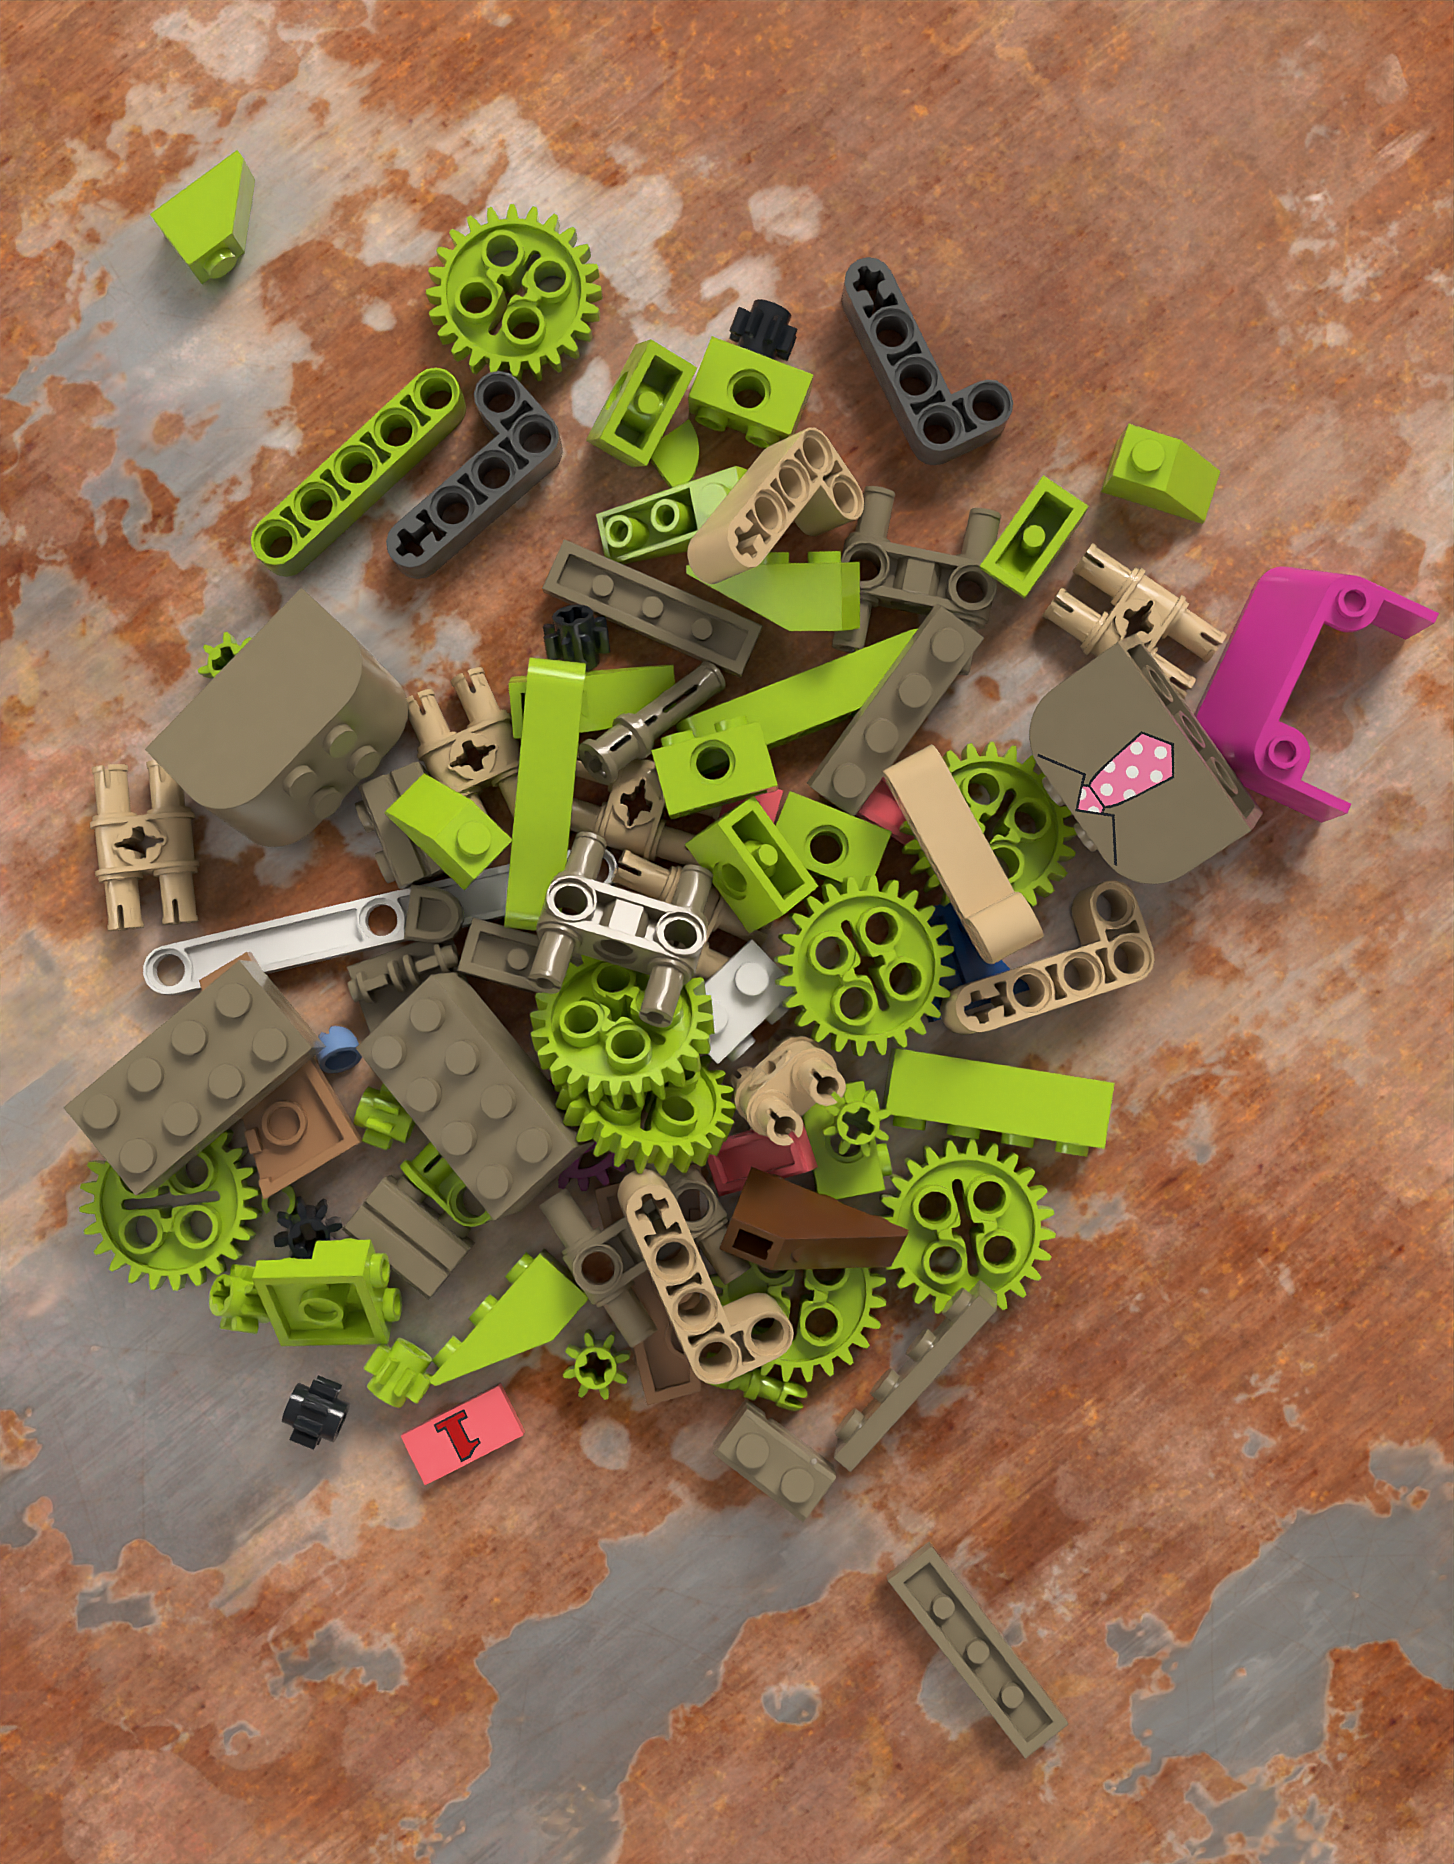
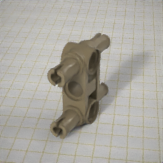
[832,486,1001,675]
[528,832,713,1027]
[539,1163,751,1348]

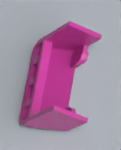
[1194,566,1439,823]

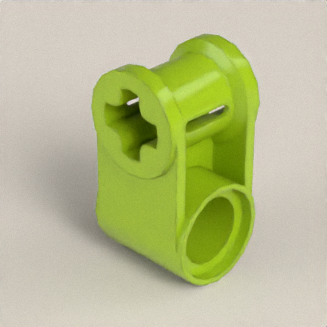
[400,1141,493,1227]

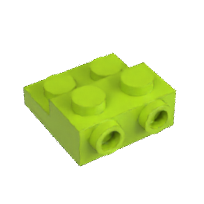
[252,1238,402,1346]

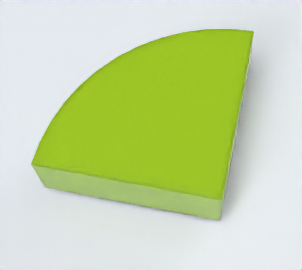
[650,419,699,488]

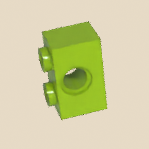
[688,336,813,449]
[586,339,697,468]
[651,715,778,819]
[776,791,892,894]
[685,795,818,934]
[801,1080,892,1200]

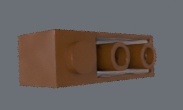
[719,1167,909,1270]

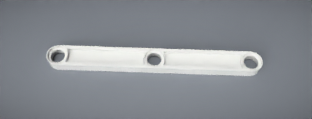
[143,849,618,995]

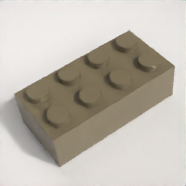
[63,960,326,1196]
[356,972,595,1221]

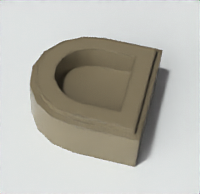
[404,885,464,944]

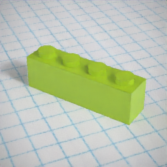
[882,1048,1115,1157]

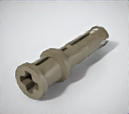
[578,661,726,785]

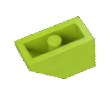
[150,150,255,284]
[1101,424,1220,524]
[979,475,1089,599]
[384,773,512,891]

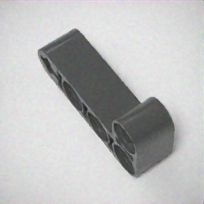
[841,257,1013,466]
[386,371,563,579]

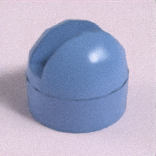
[316,1025,362,1073]

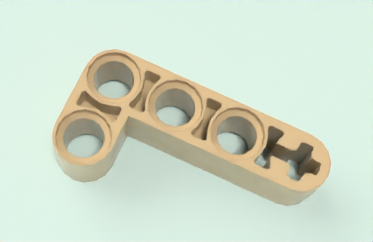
[687,428,864,584]
[882,744,1044,964]
[940,880,1155,1035]
[617,1169,794,1385]

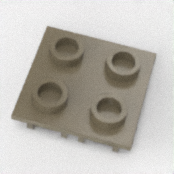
[347,939,469,1034]

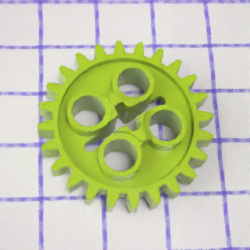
[426,204,603,382]
[899,742,1077,908]
[774,875,955,1056]
[530,954,715,1109]
[554,1054,736,1176]
[79,1129,263,1291]
[879,1138,1056,1314]
[709,1261,886,1382]

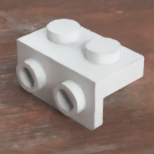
[705,939,793,1064]

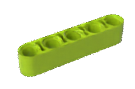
[251,368,466,577]
[675,628,918,776]
[504,657,586,930]

